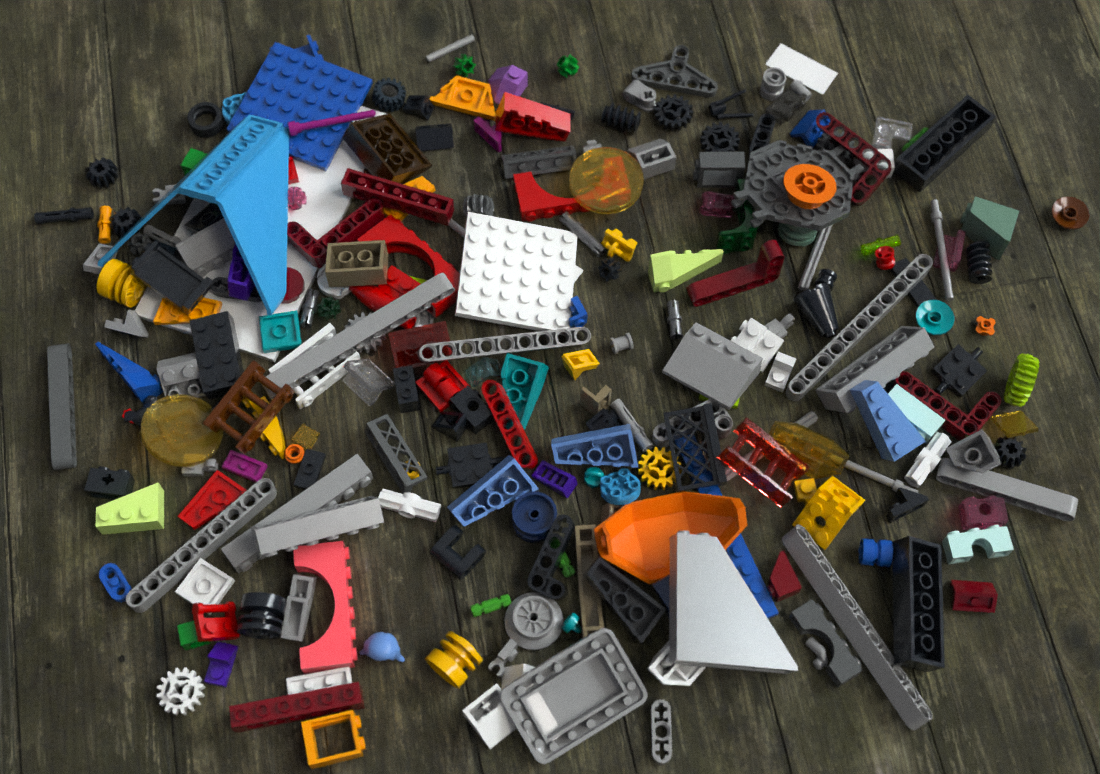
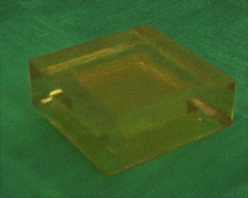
[291,424,320,449]

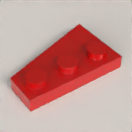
[178,470,247,530]

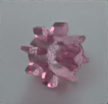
[288,187,307,210]

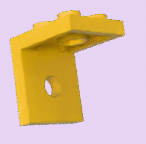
[792,476,865,550]

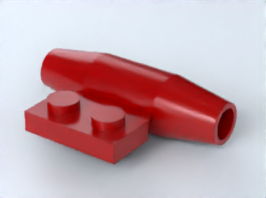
[349,265,421,330]

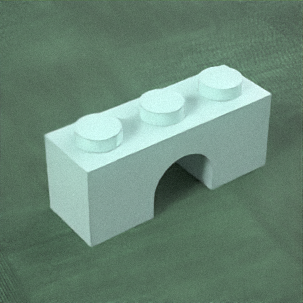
[942,525,1014,565]

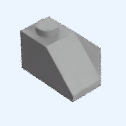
[946,429,1001,474]

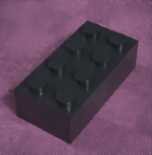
[189,311,244,399]

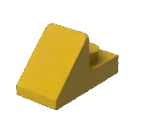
[561,349,600,380]

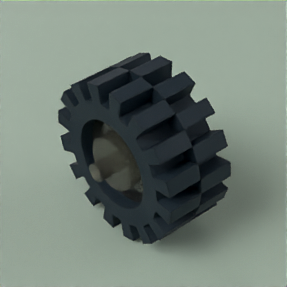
[372,77,406,112]

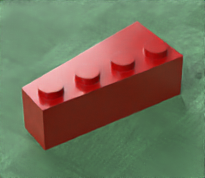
[495,92,570,142]

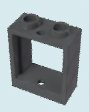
[693,152,745,188]

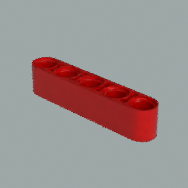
[481,380,538,470]

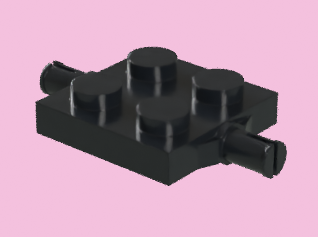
[931,344,987,398]
[436,442,504,489]

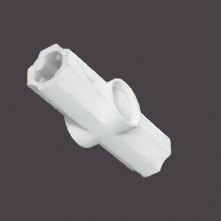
[904,432,952,488]
[378,489,441,522]

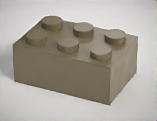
[325,240,389,287]

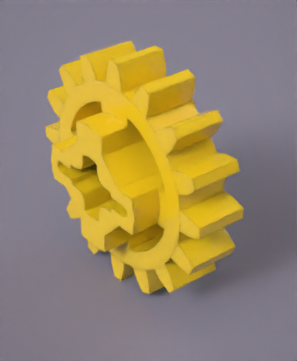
[638,447,682,490]

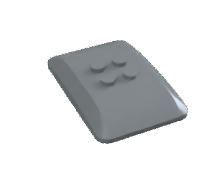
[500,628,647,764]

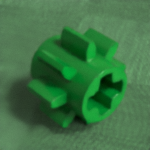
[452,54,476,77]
[557,54,579,78]

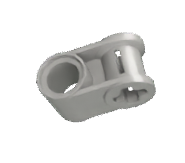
[622,79,656,112]

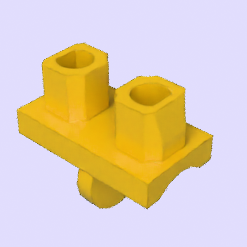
[601,229,637,262]

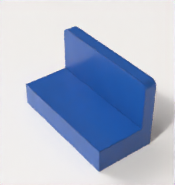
[790,109,830,147]

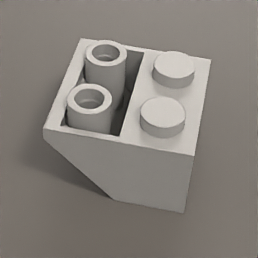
[627,139,676,180]
[157,352,206,405]

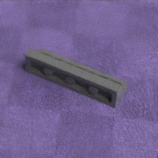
[501,145,578,179]
[365,414,427,494]

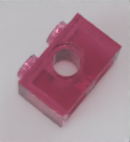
[958,496,1008,530]

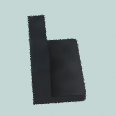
[416,123,454,151]

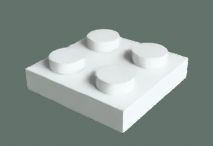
[175,558,235,615]

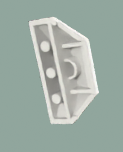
[647,641,706,686]

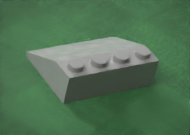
[662,322,763,410]

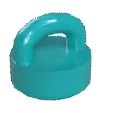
[584,467,604,488]
[561,612,582,633]

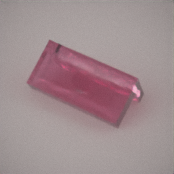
[933,230,966,272]

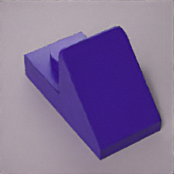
[204,642,239,688]

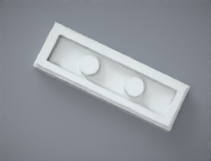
[286,666,352,695]

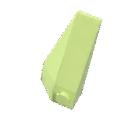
[648,249,723,292]

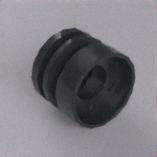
[237,592,286,639]

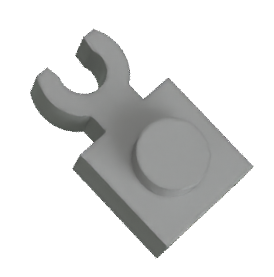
[152,184,186,205]

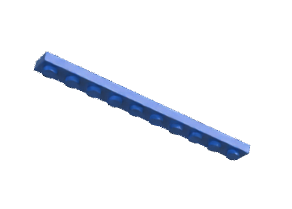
[674,434,778,619]

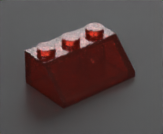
[388,321,452,368]

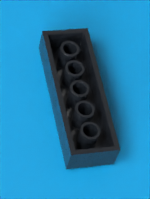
[894,95,996,192]
[892,536,945,672]

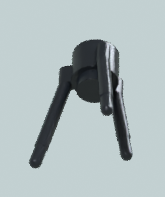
[709,89,754,120]

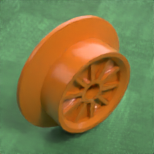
[783,164,837,209]

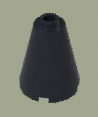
[793,283,839,339]

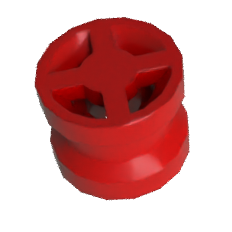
[875,246,896,270]

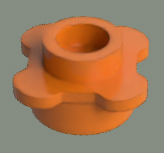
[975,316,996,336]

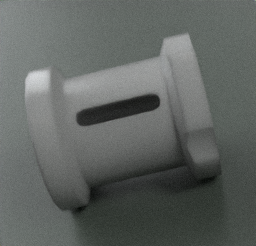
[610,332,634,354]

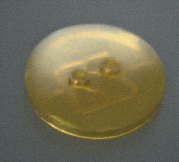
[569,147,644,214]
[140,394,223,467]

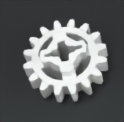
[156,667,205,716]

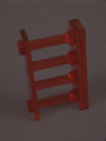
[717,417,809,507]

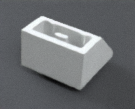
[462,684,517,749]

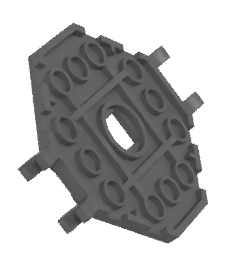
[731,140,865,231]

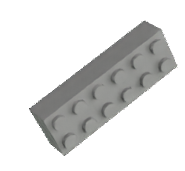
[815,326,934,413]
[251,496,384,557]

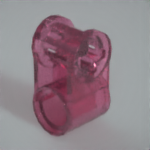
[699,191,735,218]

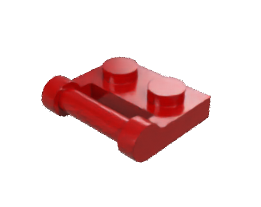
[192,601,240,642]

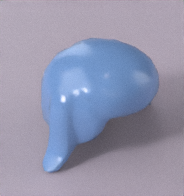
[359,632,405,662]

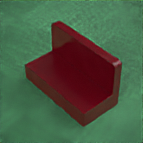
[950,580,998,613]

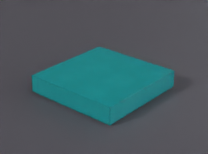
[259,310,302,354]

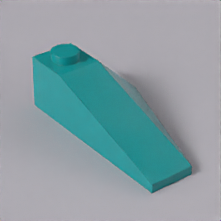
[501,353,549,439]

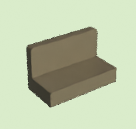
[580,385,612,416]

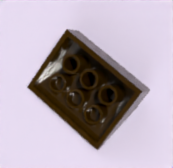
[342,113,433,184]

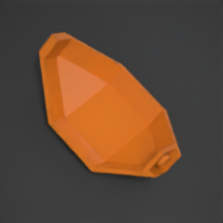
[594,491,747,584]

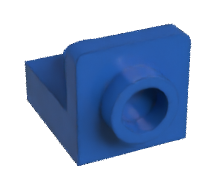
[568,296,588,328]

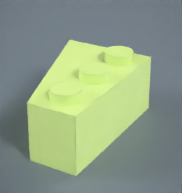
[96,482,164,535]

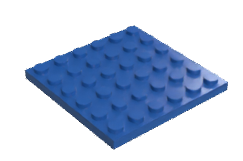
[227,42,373,171]

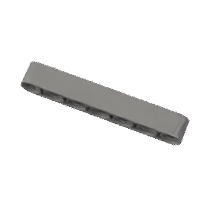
[936,458,1078,521]

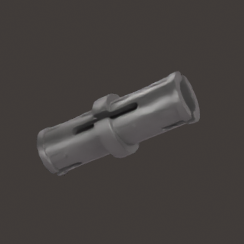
[300,289,319,328]
[667,300,683,340]

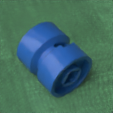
[859,538,893,567]

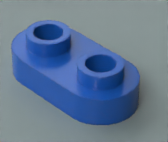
[99,563,132,602]

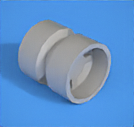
[760,67,786,101]

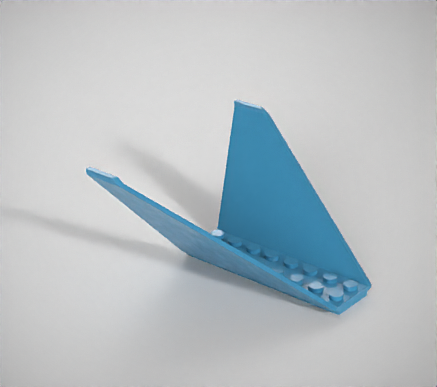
[98,114,289,316]

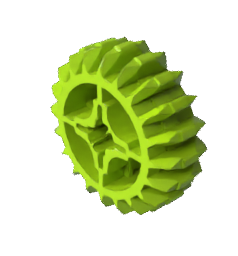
[1004,353,1039,407]

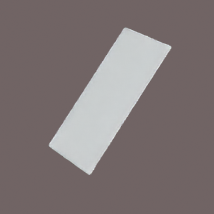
[766,44,838,94]

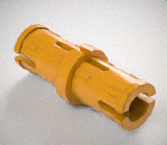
[97,206,112,244]

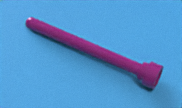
[288,110,376,137]

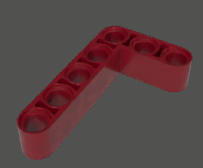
[816,112,892,205]
[287,198,385,268]
[686,240,785,307]
[891,371,1001,441]

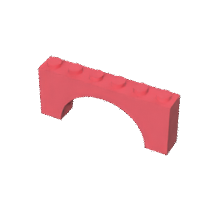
[293,541,358,674]

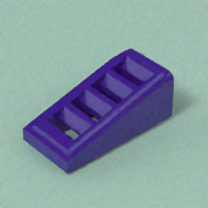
[532,460,578,498]

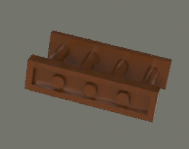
[203,360,295,455]

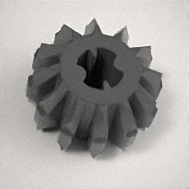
[463,194,494,217]

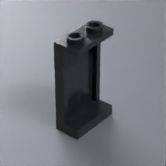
[130,240,213,315]

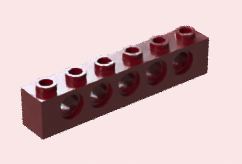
[341,168,454,226]
[229,681,365,733]

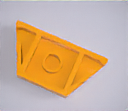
[429,76,496,121]

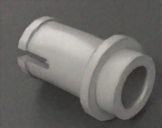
[790,80,812,102]

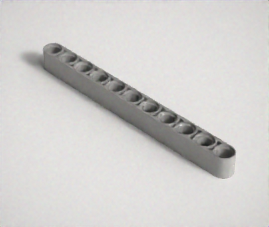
[786,254,933,402]
[262,273,455,400]
[782,525,933,730]

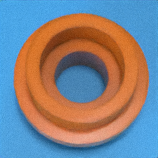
[284,444,305,464]

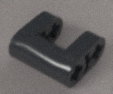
[430,525,486,580]

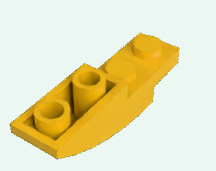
[242,396,285,460]

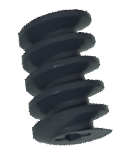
[601,102,641,134]
[966,241,993,284]

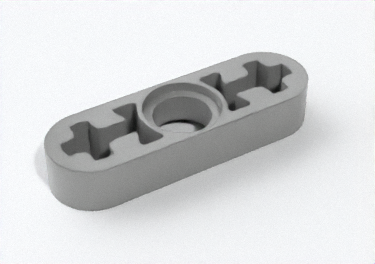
[651,699,672,765]

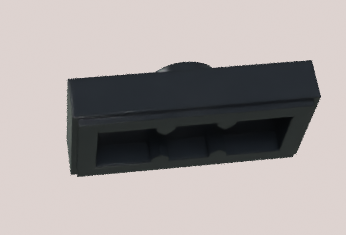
[294,449,326,490]

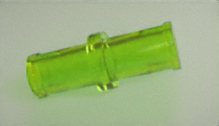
[861,234,901,256]

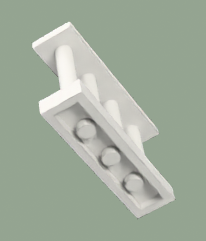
[268,323,361,410]

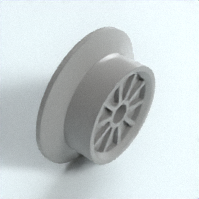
[505,592,563,650]

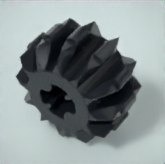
[85,157,118,189]
[110,206,143,237]
[993,435,1027,470]

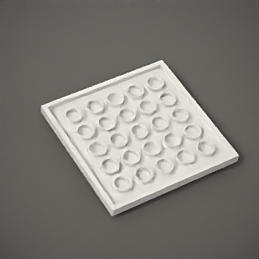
[455,212,578,335]

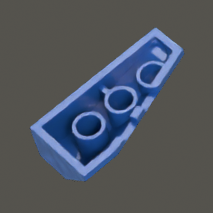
[95,342,163,405]

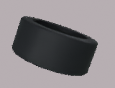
[187,102,224,138]

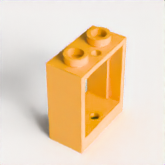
[301,710,366,769]

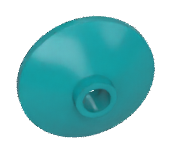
[916,300,955,335]

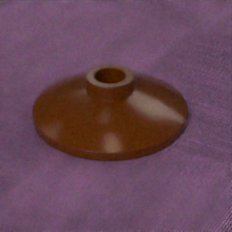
[1051,196,1089,230]

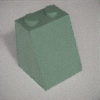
[960,196,1019,260]

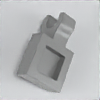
[765,313,795,338]
[181,455,219,477]
[488,639,518,678]

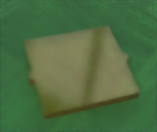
[991,410,1039,438]

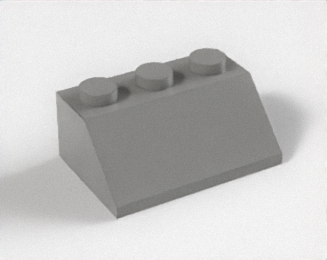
[175,218,235,277]

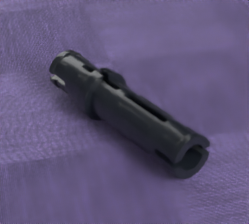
[34,207,94,225]

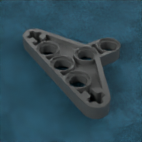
[632,45,718,98]

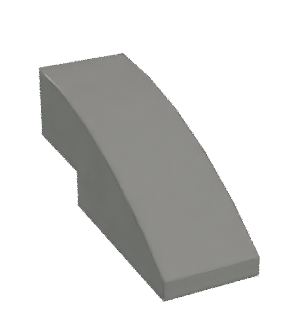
[281,574,317,641]

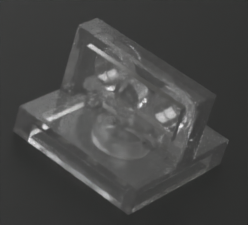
[342,358,395,406]

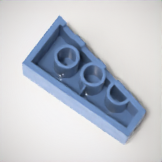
[850,380,926,461]
[551,424,638,468]
[447,455,538,526]

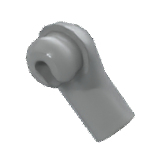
[806,637,828,670]

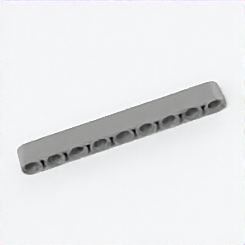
[417,327,591,363]
[126,478,277,613]

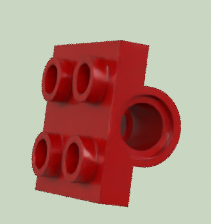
[415,361,471,413]

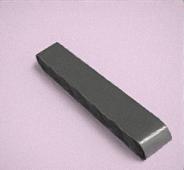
[47,343,77,471]

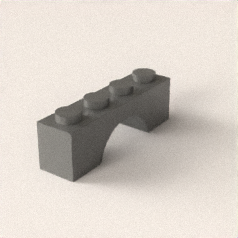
[788,599,862,688]

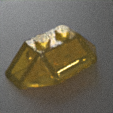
[767,421,849,479]

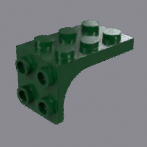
[715,179,758,254]

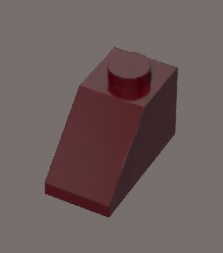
[767,551,802,603]

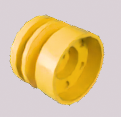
[97,259,147,308]
[425,631,483,689]

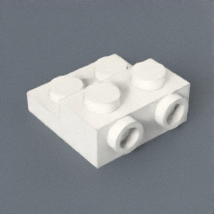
[731,318,784,373]

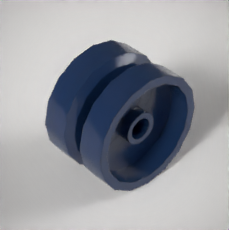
[512,491,557,543]

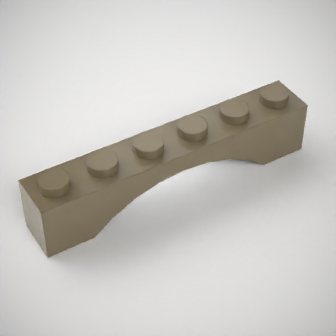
[574,524,604,639]

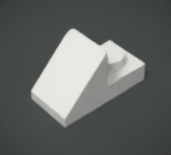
[764,352,796,393]

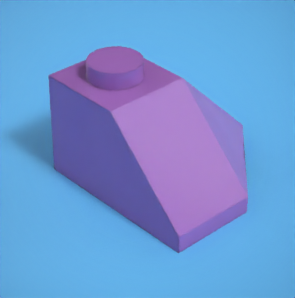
[488,65,528,105]

